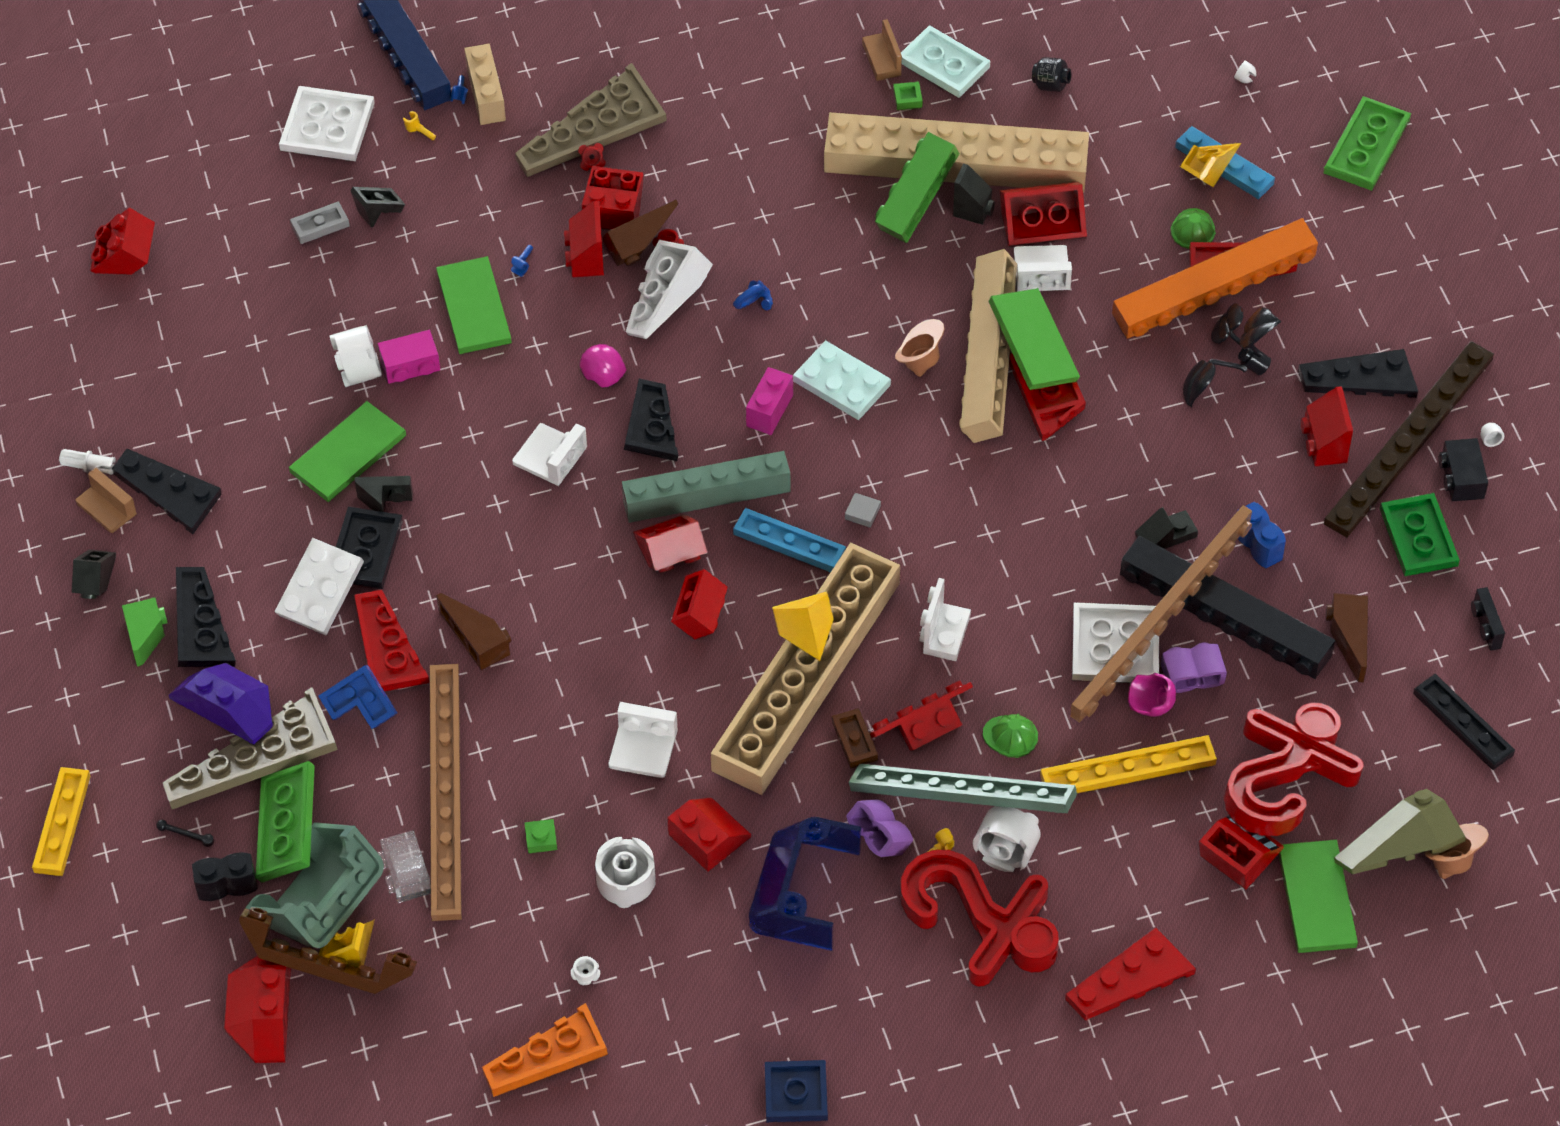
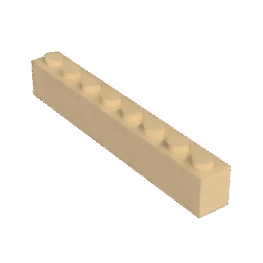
[959,249,1017,443]

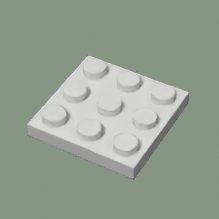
[279,86,375,161]
[1072,603,1159,683]

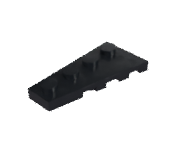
[1298,349,1418,398]
[112,449,222,534]
[176,567,236,667]

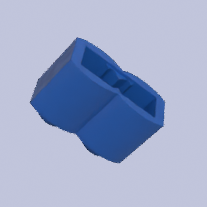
[1237,502,1286,568]

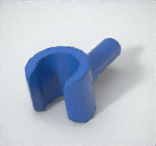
[450,75,468,104]
[511,245,533,277]

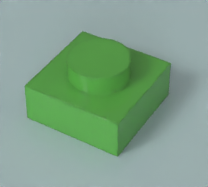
[893,82,923,110]
[525,819,557,854]

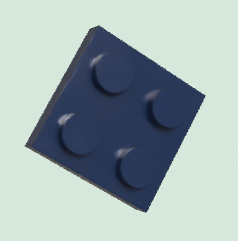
[765,1060,828,1123]

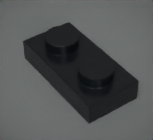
[1471,587,1505,651]

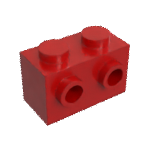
[671,569,728,640]

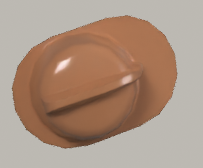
[895,319,945,377]
[1424,823,1489,879]

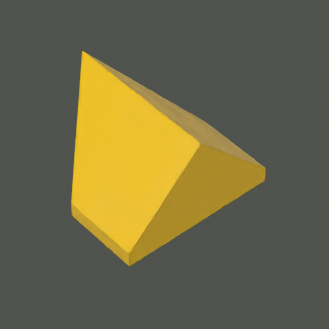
[1180,143,1241,187]
[772,592,834,661]
[319,919,375,967]

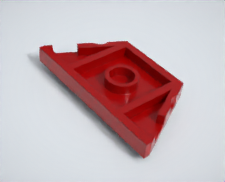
[1009,354,1086,441]

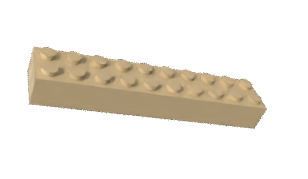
[824,112,1089,192]
[711,542,900,795]

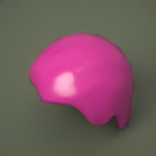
[579,344,627,388]
[1128,673,1176,717]

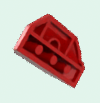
[224,955,291,1063]

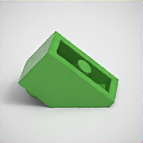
[122,598,168,666]

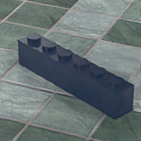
[357,0,451,111]

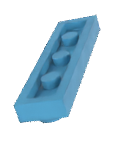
[1175,126,1275,200]
[733,508,846,572]

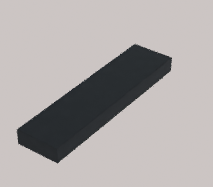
[1413,674,1515,770]

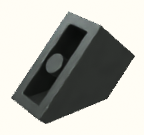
[953,164,995,225]
[72,550,116,599]

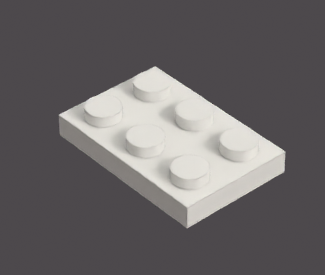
[275,538,364,635]

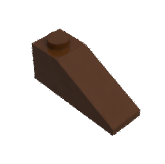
[603,200,679,267]
[436,593,511,670]
[1325,593,1368,682]

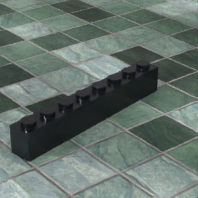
[1120,536,1335,679]

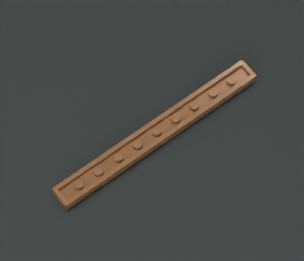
[1070,505,1252,723]
[430,664,462,921]

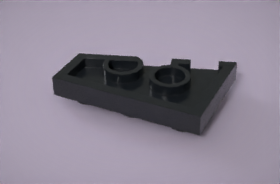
[624,378,678,461]

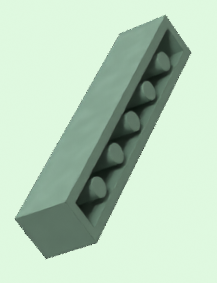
[622,451,791,523]

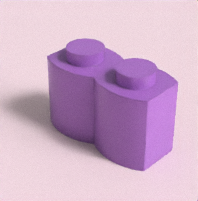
[1161,642,1227,693]
[846,800,913,857]

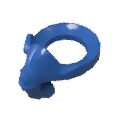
[733,280,773,310]

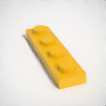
[32,767,91,876]

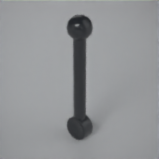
[156,819,214,847]

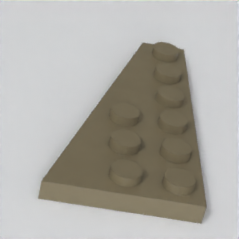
[515,63,667,177]
[162,687,338,809]

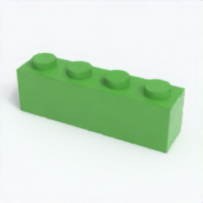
[875,132,960,243]

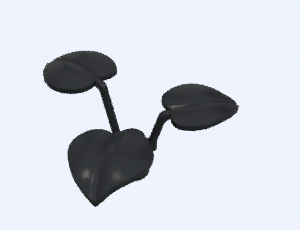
[1183,303,1281,408]

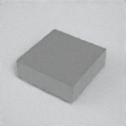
[845,493,881,528]

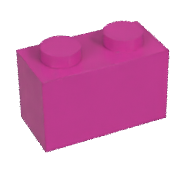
[378,330,440,384]
[746,367,793,435]

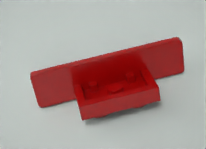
[869,680,973,751]

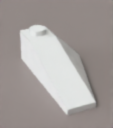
[626,240,713,339]

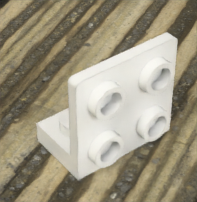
[1014,245,1072,292]
[512,423,587,486]
[920,578,971,661]
[609,702,678,778]

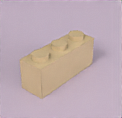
[464,43,506,125]

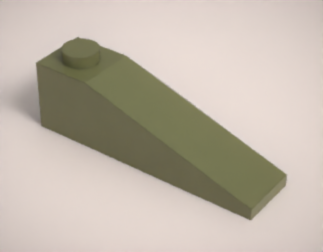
[1334,788,1466,874]

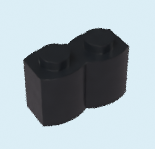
[192,852,258,901]

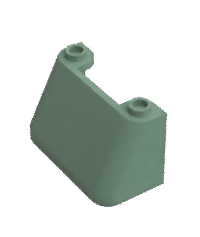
[245,822,384,948]

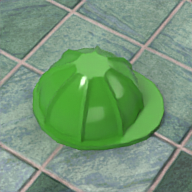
[1171,208,1216,249]
[983,713,1038,758]

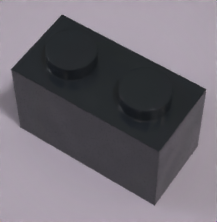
[1438,438,1488,502]

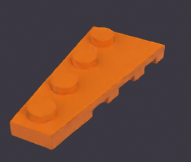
[482,1003,608,1097]

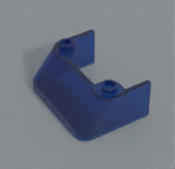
[749,817,861,951]

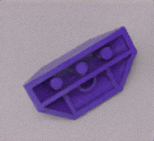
[169,663,273,745]

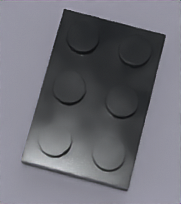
[336,507,403,589]

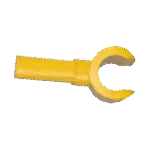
[403,111,436,141]
[928,828,955,852]

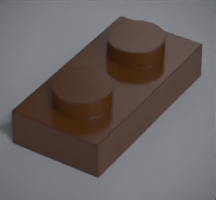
[832,708,878,769]

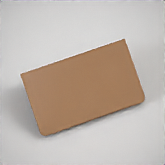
[862,19,902,81]
[76,468,137,533]

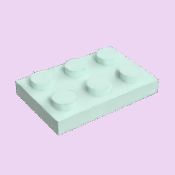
[901,25,990,98]
[793,340,891,420]

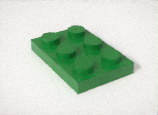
[1380,493,1460,576]

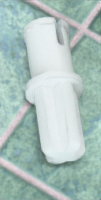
[59,449,116,475]

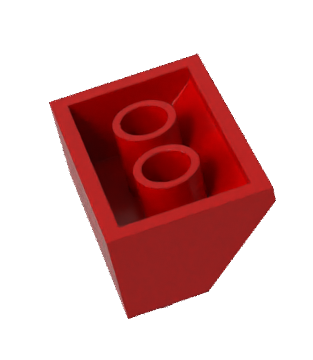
[999,181,1087,246]

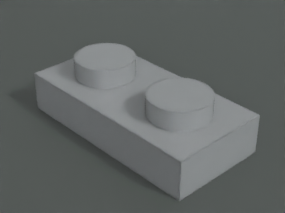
[290,201,350,244]

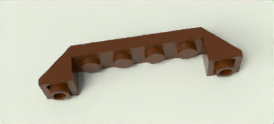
[239,907,417,994]

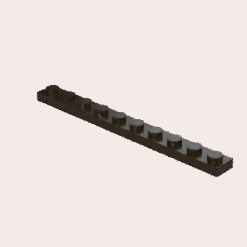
[1324,341,1494,538]

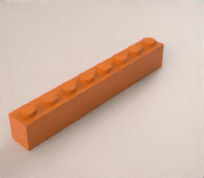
[1112,218,1318,339]

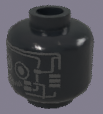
[1032,57,1072,92]

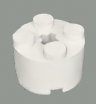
[330,325,382,387]
[973,806,1041,872]
[595,837,656,908]

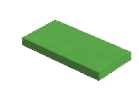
[1323,96,1411,191]
[436,256,512,354]
[988,288,1080,390]
[289,401,406,502]
[256,761,315,883]
[1279,840,1358,953]

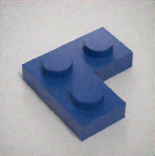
[318,665,398,729]

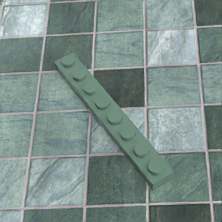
[849,764,1077,813]

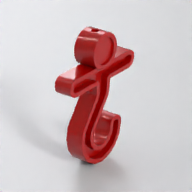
[1224,703,1364,836]
[901,850,1059,987]

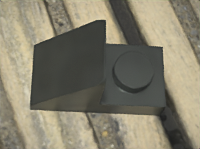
[351,187,405,227]
[355,476,413,512]
[1135,507,1198,549]

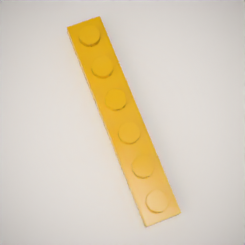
[1040,735,1217,793]

